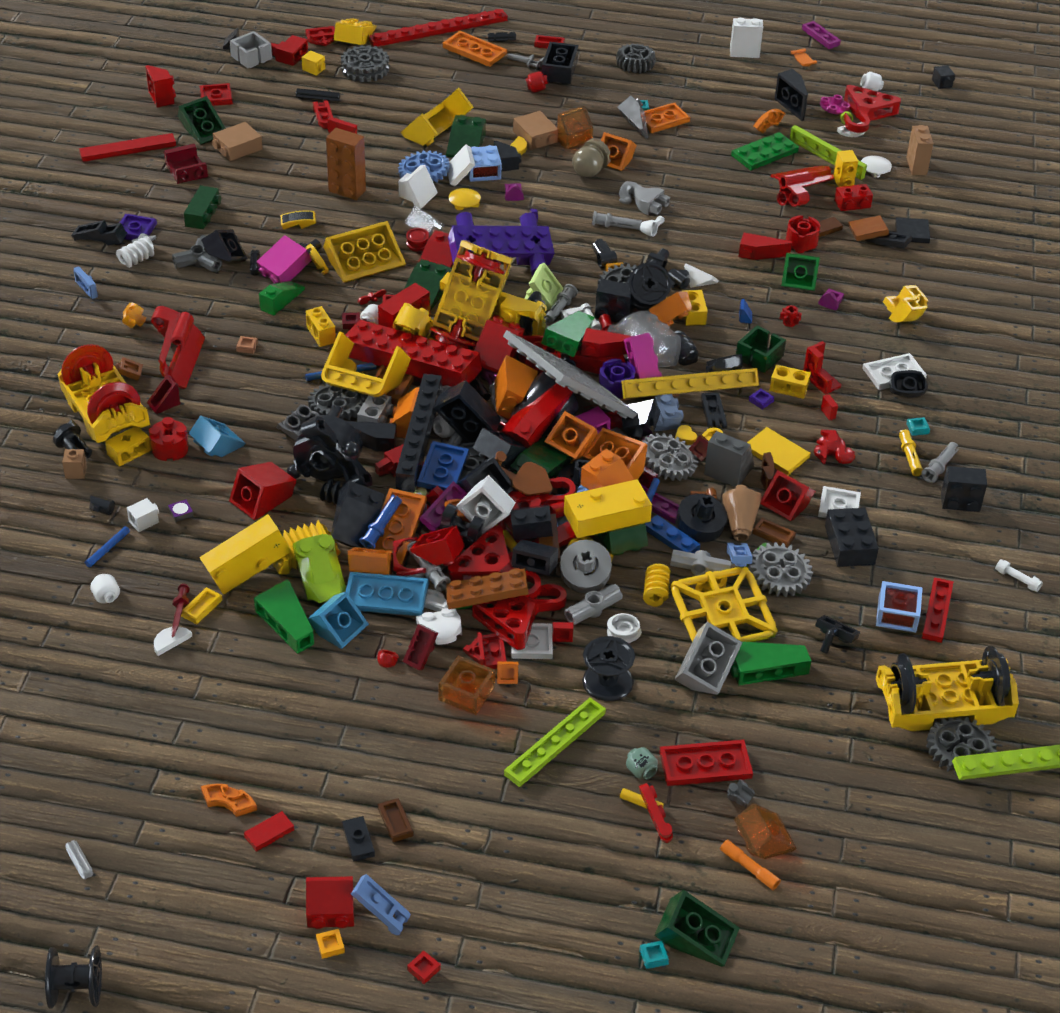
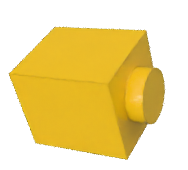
[302,51,326,76]

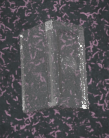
[405,206,445,236]

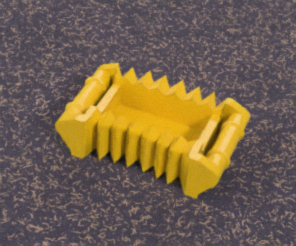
[273,520,341,574]

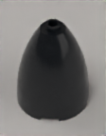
[510,372,579,437]

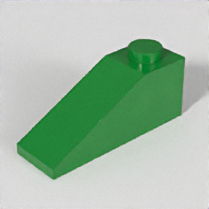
[259,281,305,316]

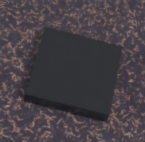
[895,217,930,243]

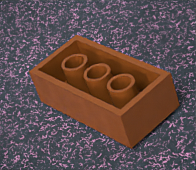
[326,128,366,200]

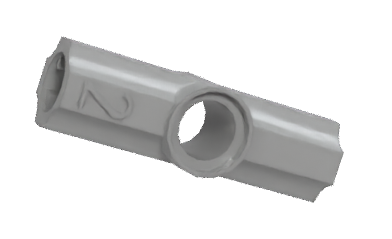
[670,549,732,576]
[564,584,623,625]

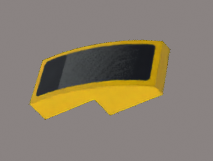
[280,211,316,230]

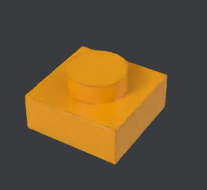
[316,929,345,959]

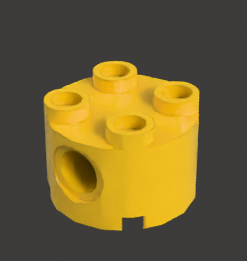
[392,303,433,338]

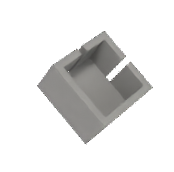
[230,31,272,69]

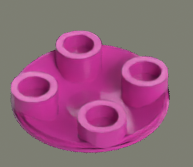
[820,95,850,114]

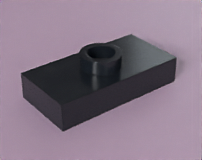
[342,816,375,862]

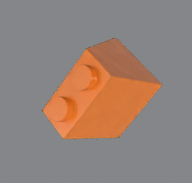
[494,355,539,420]

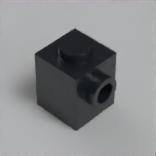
[932,65,955,89]

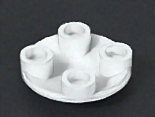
[861,156,892,177]

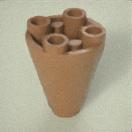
[722,485,761,541]

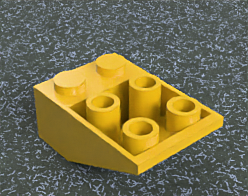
[334,18,377,45]

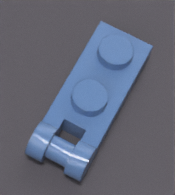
[727,543,753,567]
[351,874,411,935]

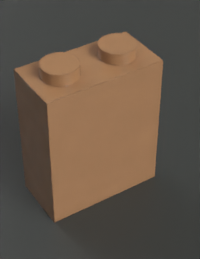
[513,111,559,150]
[212,122,263,161]
[906,125,934,175]

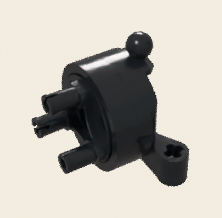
[287,405,373,487]

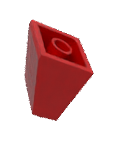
[474,316,525,373]
[229,462,297,520]

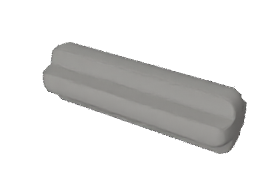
[65,840,93,879]

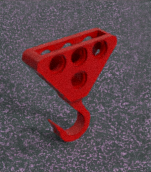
[844,85,901,133]
[504,477,576,544]
[448,525,542,599]
[472,584,567,650]

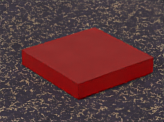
[200,83,233,106]

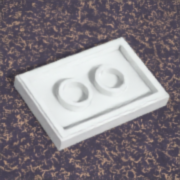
[862,353,927,390]

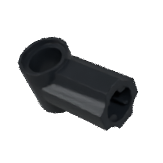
[592,239,617,268]

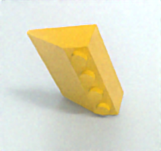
[323,221,406,283]

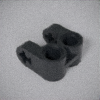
[439,503,485,550]

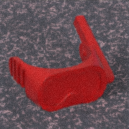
[393,537,426,576]

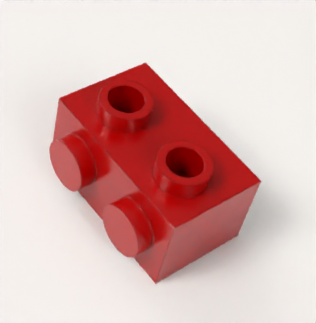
[834,184,873,211]

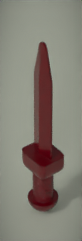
[171,583,190,638]

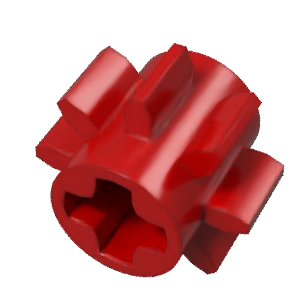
[779,305,802,327]

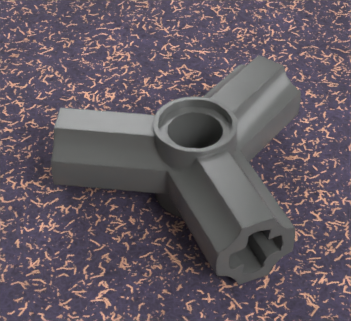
[172,235,222,273]

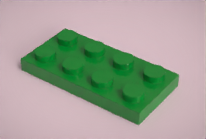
[731,132,799,171]

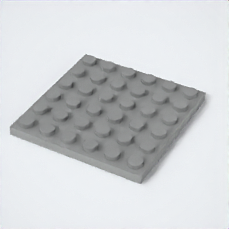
[503,330,638,419]

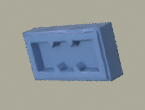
[73,266,98,299]

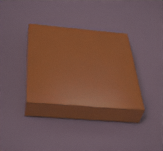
[848,215,889,241]

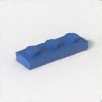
[645,515,700,554]

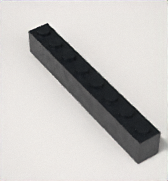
[396,374,442,492]

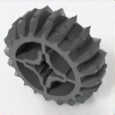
[616,43,656,74]

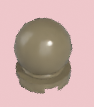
[572,138,611,178]

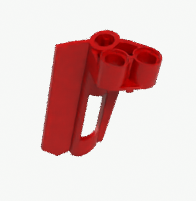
[770,166,834,207]
[151,306,205,389]

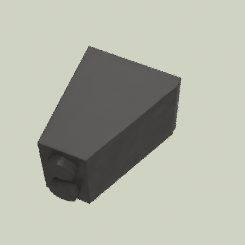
[704,431,754,487]

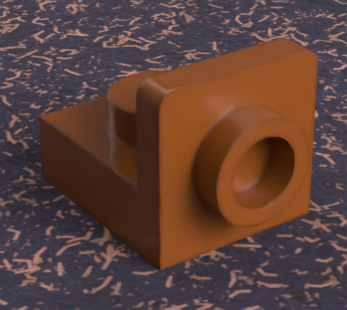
[115,357,143,381]

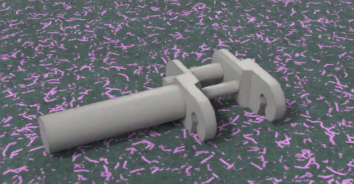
[507,53,544,70]

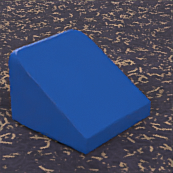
[739,299,752,324]

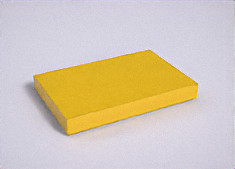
[747,427,811,475]

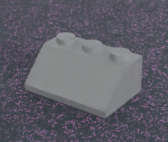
[674,622,743,695]

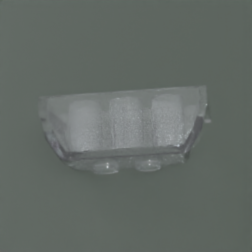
[607,311,681,367]

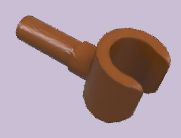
[690,488,717,499]

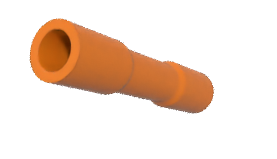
[720,839,781,891]

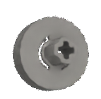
[560,540,612,593]

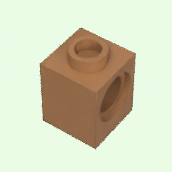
[62,449,87,479]

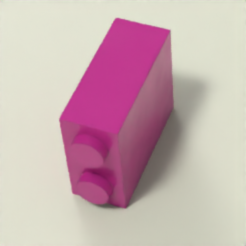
[256,235,312,284]

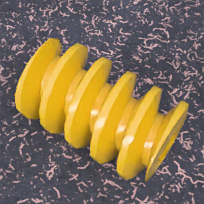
[643,564,671,607]

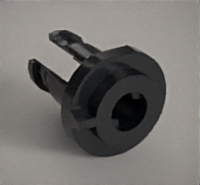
[53,420,92,458]

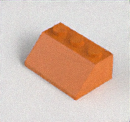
[583,428,648,480]

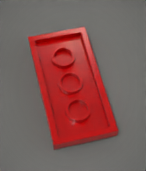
[659,740,753,786]

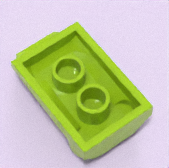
[292,534,346,603]

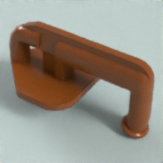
[495,451,552,496]

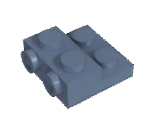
[654,394,684,431]

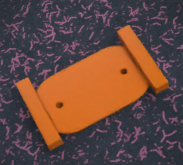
[791,48,817,67]

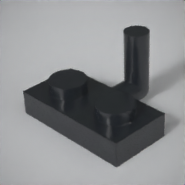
[815,615,860,653]

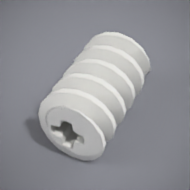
[116,236,154,268]

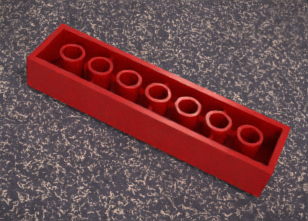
[345,320,482,387]

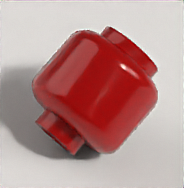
[526,71,548,93]

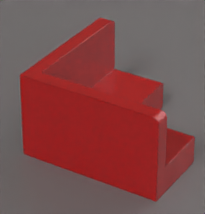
[803,341,841,395]

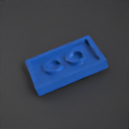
[417,441,469,491]

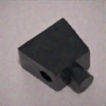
[622,400,661,442]

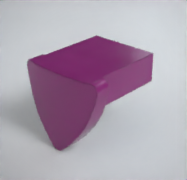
[505,183,524,201]
[818,289,844,310]

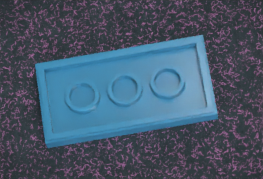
[346,572,429,616]

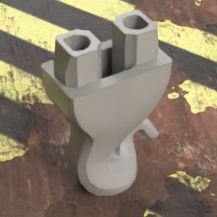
[619,181,670,215]

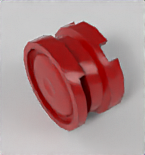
[406,228,429,252]

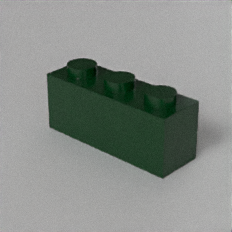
[184,185,222,230]

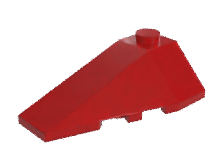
[501,383,574,447]

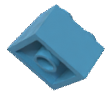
[189,415,245,457]
[307,592,369,649]

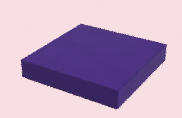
[119,214,157,240]

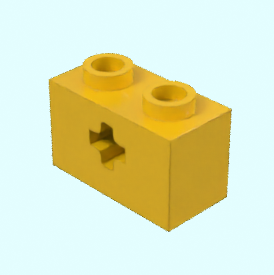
[834,150,858,187]
[105,426,151,467]

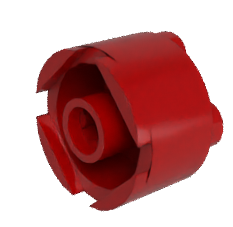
[785,215,820,253]
[149,417,189,461]

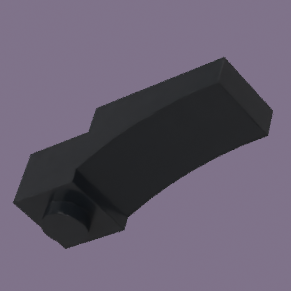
[71,220,127,246]

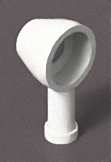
[640,216,665,237]

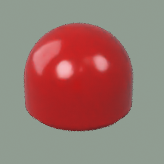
[377,650,399,668]

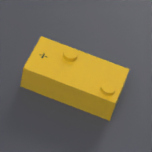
[564,479,652,538]
[199,515,291,595]

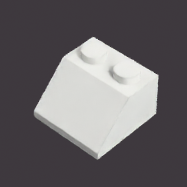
[456,475,516,534]

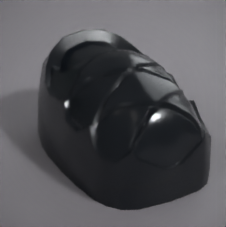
[666,330,699,366]
[706,354,743,373]
[889,370,928,397]

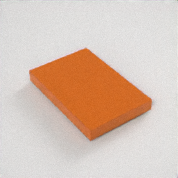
[644,103,691,133]

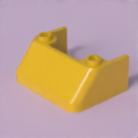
[400,88,474,147]
[321,331,411,397]

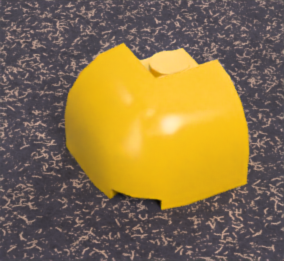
[883,285,928,323]

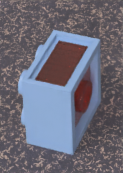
[468,145,502,182]
[876,581,922,633]

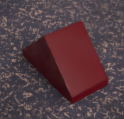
[147,374,181,414]

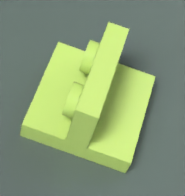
[524,262,563,310]

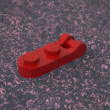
[313,100,333,129]
[638,783,673,843]

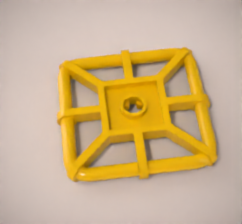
[670,566,778,642]

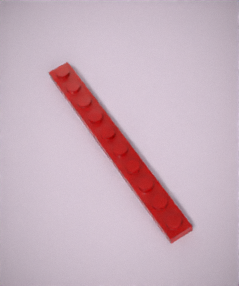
[368,9,508,47]

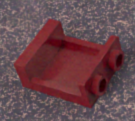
[164,144,208,184]

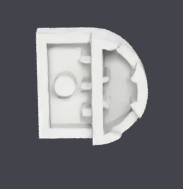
[416,608,462,645]

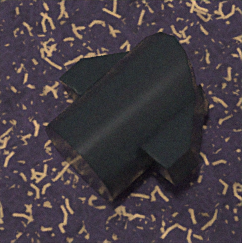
[669,269,690,289]
[89,495,115,515]

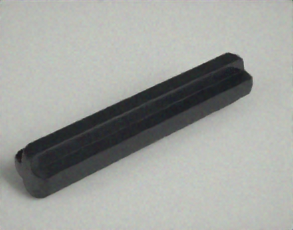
[296,88,341,101]

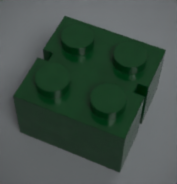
[736,325,786,373]

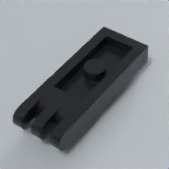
[865,231,912,248]
[701,392,727,429]

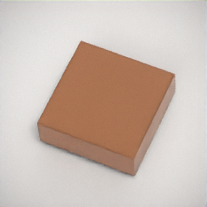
[236,336,258,354]

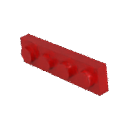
[922,577,954,643]

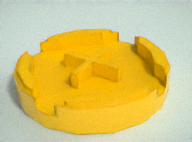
[305,243,329,275]

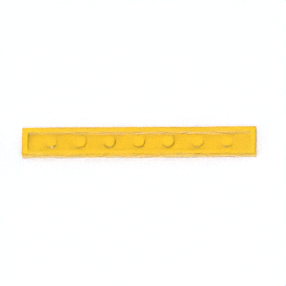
[621,368,759,399]

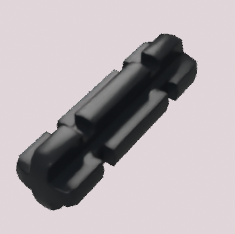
[488,32,516,42]
[250,250,260,275]

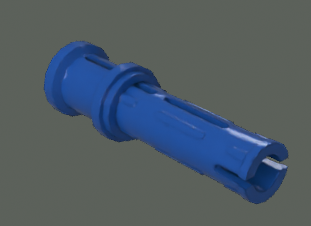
[359,495,402,549]

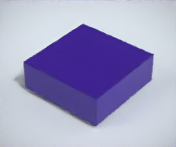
[749,389,774,410]

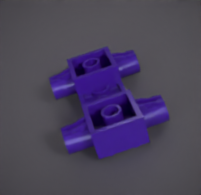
[448,212,555,276]

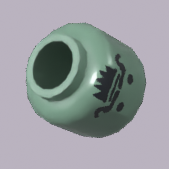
[626,747,658,780]

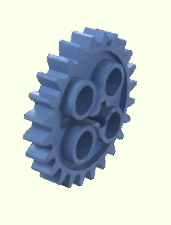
[398,150,450,182]

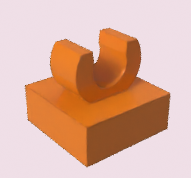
[497,661,518,684]

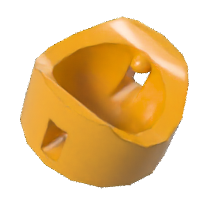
[122,303,146,328]

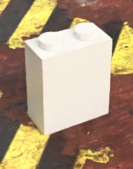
[730,18,763,58]

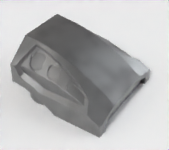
[276,404,320,440]

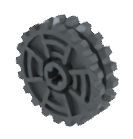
[341,45,389,82]

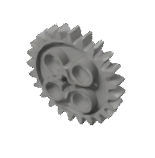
[642,433,698,481]
[748,542,813,597]

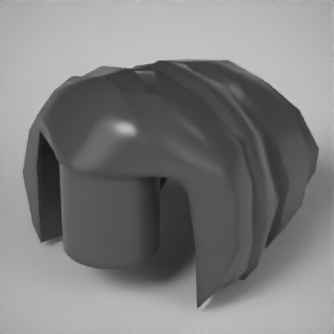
[727,779,755,807]

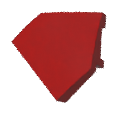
[305,26,335,46]
[463,632,507,670]

